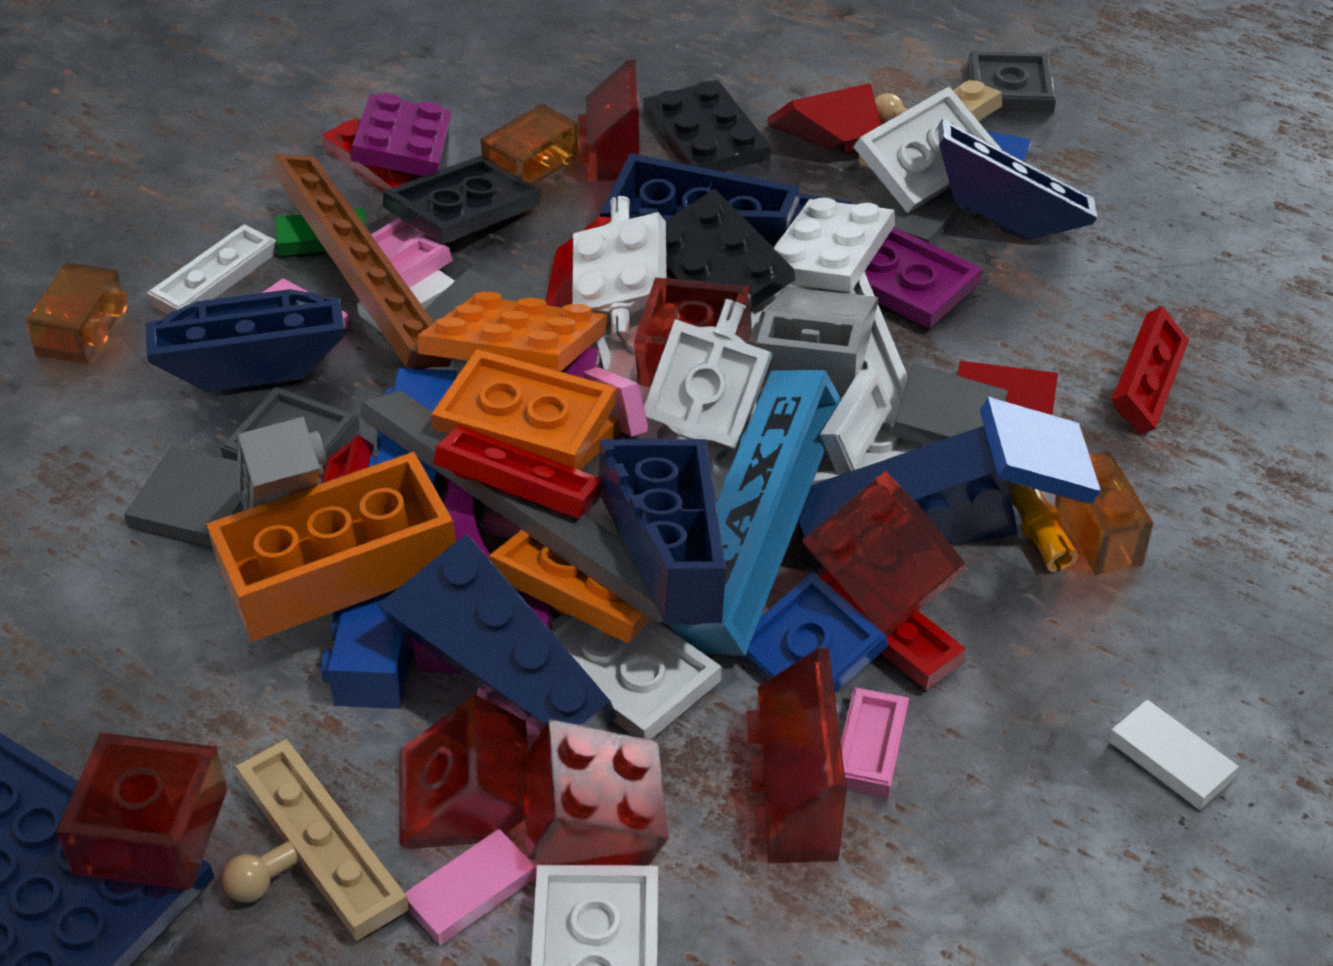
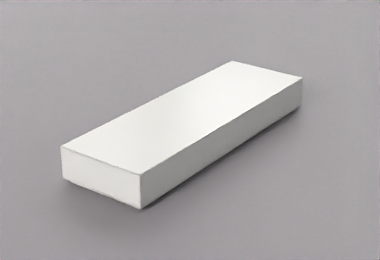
[147,224,278,315]

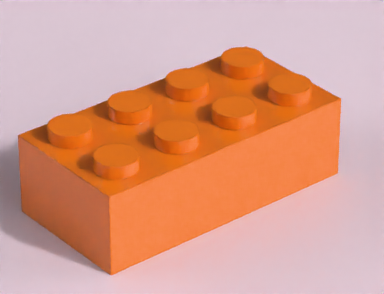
[206,452,456,642]

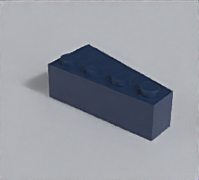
[600,153,800,248]
[797,426,1018,570]
[599,439,726,625]

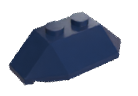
[938,118,1098,239]
[145,289,345,392]

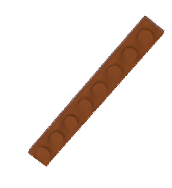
[271,154,452,369]

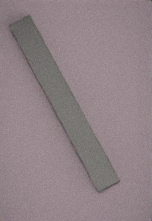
[360,390,663,623]

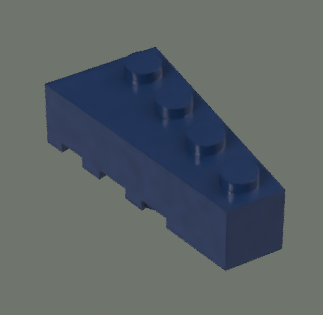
[377,533,617,754]

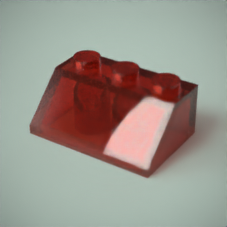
[746,648,847,863]

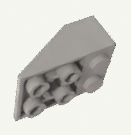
[756,287,878,397]

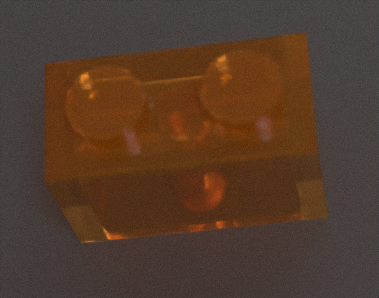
[480,103,579,186]
[25,262,128,365]
[1055,451,1154,575]

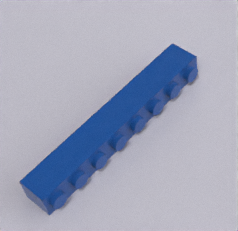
[321,368,458,709]

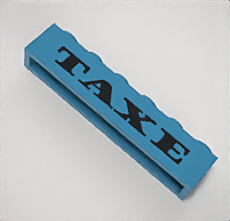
[669,370,841,656]

